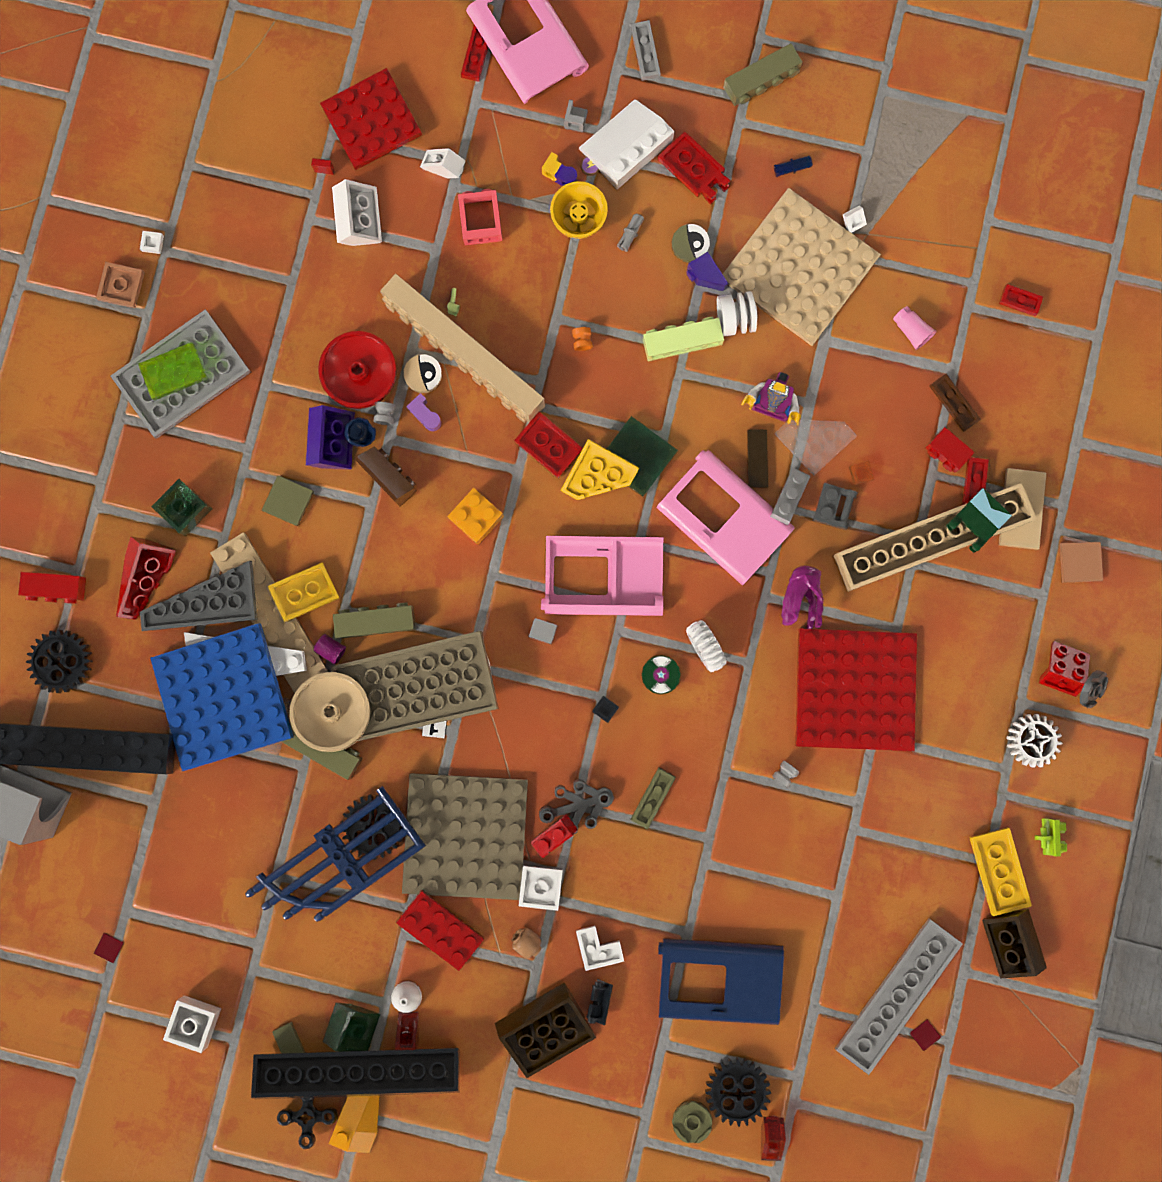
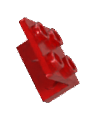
[1039,641,1090,697]

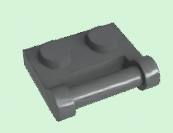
[813,483,858,530]

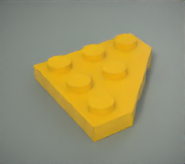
[561,439,640,500]

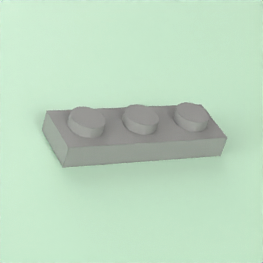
[631,20,661,81]
[770,468,810,525]

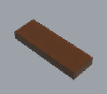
[930,374,981,432]

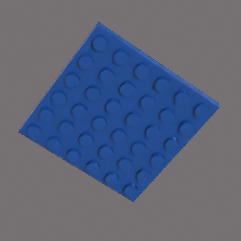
[150,623,294,771]

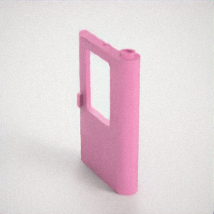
[466,0,589,104]
[656,450,795,585]
[541,536,663,616]

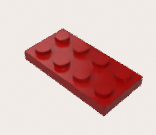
[396,890,484,971]

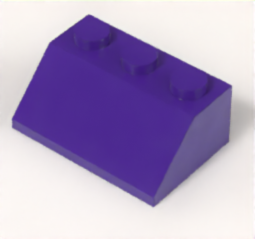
[306,405,355,470]

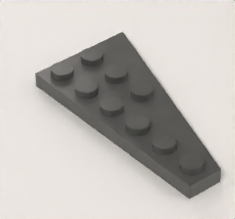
[140,561,258,631]

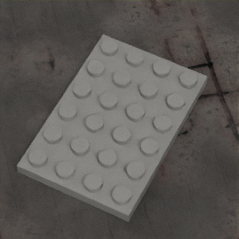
[111,309,251,439]

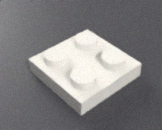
[519,865,563,911]

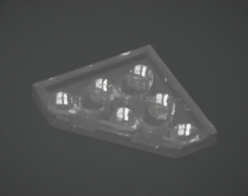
[775,420,857,475]

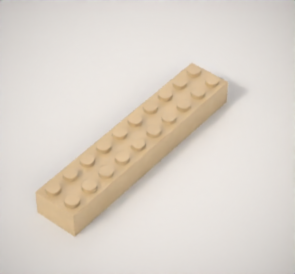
[380,274,545,423]
[834,483,1036,592]

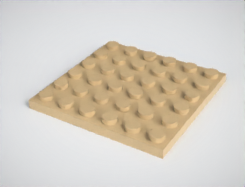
[723,188,881,346]

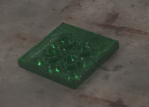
[607,416,678,497]

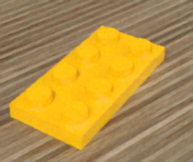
[969,827,1032,916]

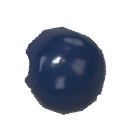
[345,417,376,447]

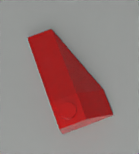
[116,537,176,620]

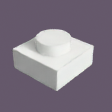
[843,206,867,233]
[140,231,164,254]

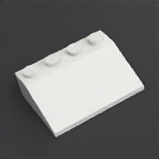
[579,100,675,189]

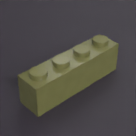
[723,43,802,106]
[333,603,416,639]
[281,722,363,780]

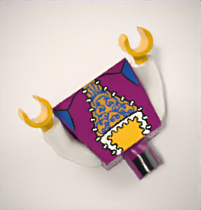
[741,372,801,425]

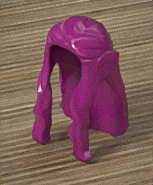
[781,565,824,629]

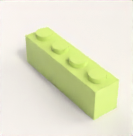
[643,317,724,361]

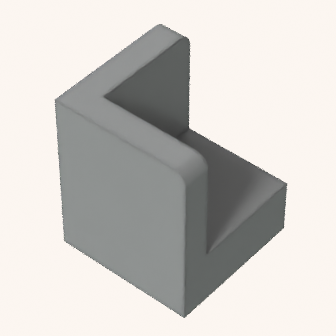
[564,99,588,132]
[529,618,557,645]

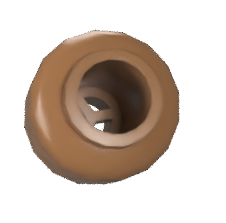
[511,928,541,959]

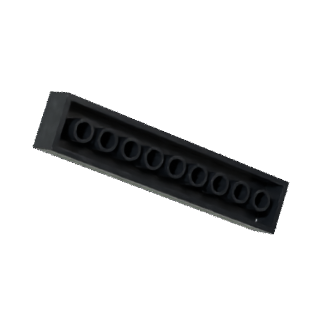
[0,723,175,775]
[251,1048,460,1099]

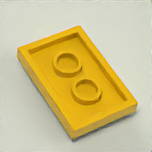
[268,563,339,623]

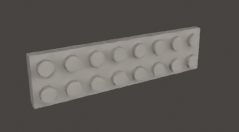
[835,918,963,1075]

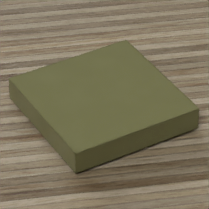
[262,476,314,526]

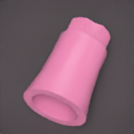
[893,306,937,350]

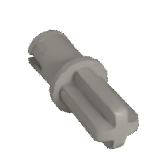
[617,213,644,252]

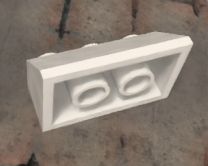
[332,179,382,246]

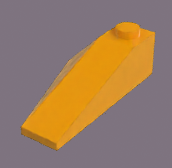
[329,1096,379,1153]

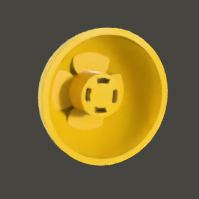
[550,181,608,239]

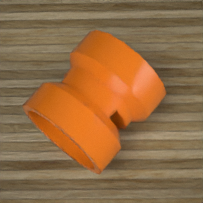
[572,327,593,351]

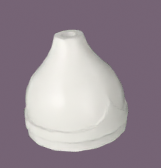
[391,981,422,1013]

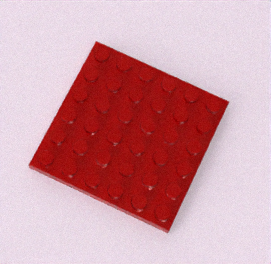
[795,629,917,751]

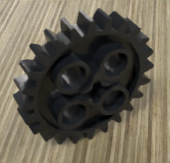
[26,630,93,693]
[340,794,403,860]
[705,1057,771,1127]

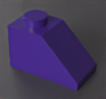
[686,252,728,291]

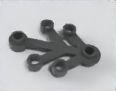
[539,779,614,834]

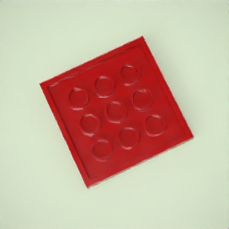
[320,68,422,170]

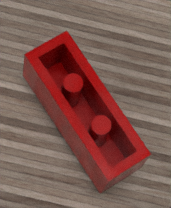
[18,572,86,604]

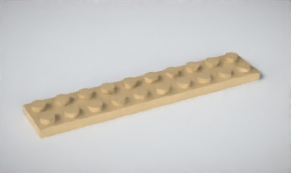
[210,532,329,693]

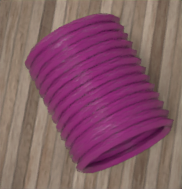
[314,634,346,664]

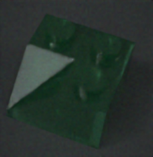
[151,479,213,536]

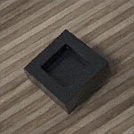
[592,696,619,723]

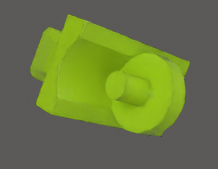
[1035,818,1067,857]

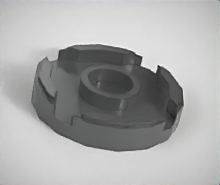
[1080,670,1108,708]

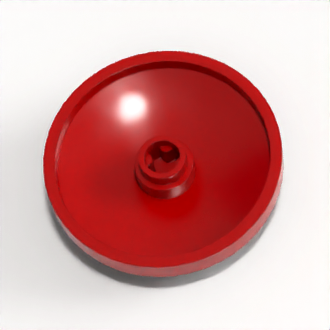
[318,331,397,409]

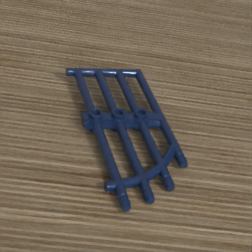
[245,786,426,922]

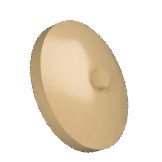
[289,672,371,752]

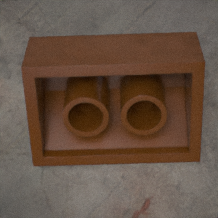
[354,446,417,507]

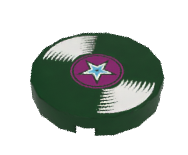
[641,655,681,695]

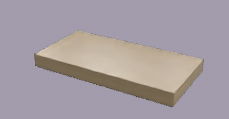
[999,468,1046,550]

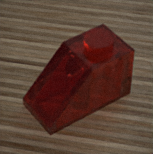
[761,1115,786,1161]

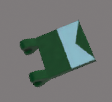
[946,488,1012,553]

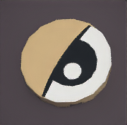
[404,354,442,393]

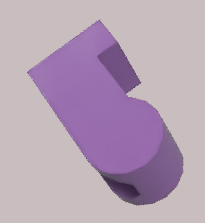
[406,393,441,431]

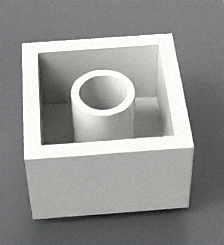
[163,996,221,1053]

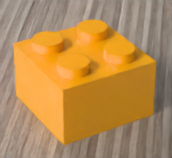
[447,488,504,545]

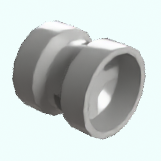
[373,402,395,425]
[772,760,800,788]

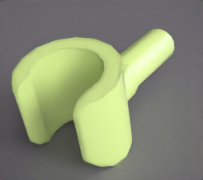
[447,288,460,316]

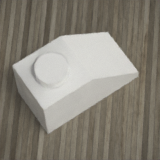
[420,148,465,178]

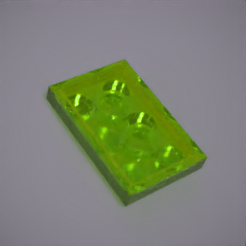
[138,342,208,401]

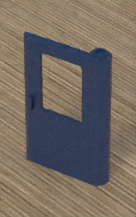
[658,938,784,1025]

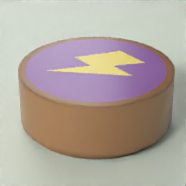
[581,157,599,176]

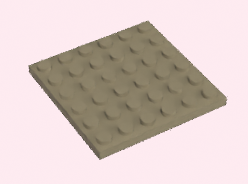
[402,773,528,900]

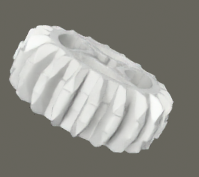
[686,620,727,672]
[1007,714,1063,767]

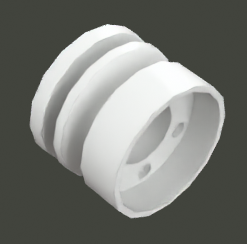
[717,291,758,337]

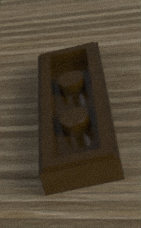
[747,430,768,488]

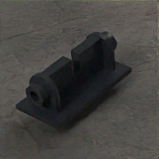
[586,979,613,1025]

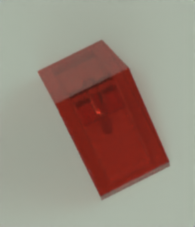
[395,1012,419,1050]

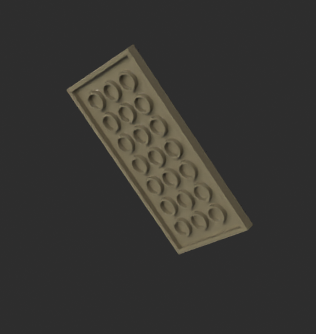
[331,631,499,741]

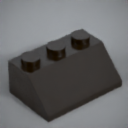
[982,909,1047,979]

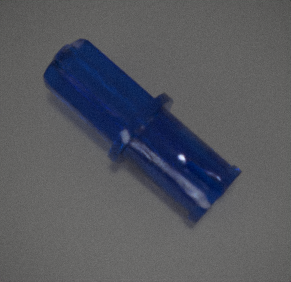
[774,156,813,177]

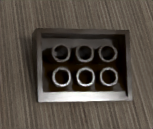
[495,983,596,1078]

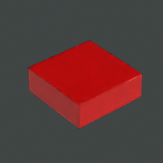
[311,158,335,175]

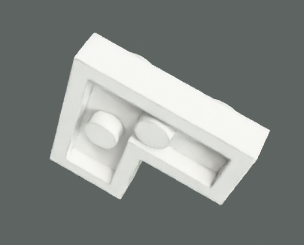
[576,925,624,971]

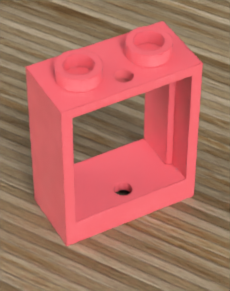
[458,189,502,245]

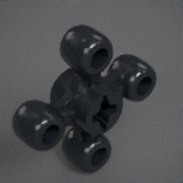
[277,1098,338,1149]

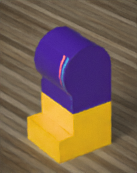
[542,152,577,186]

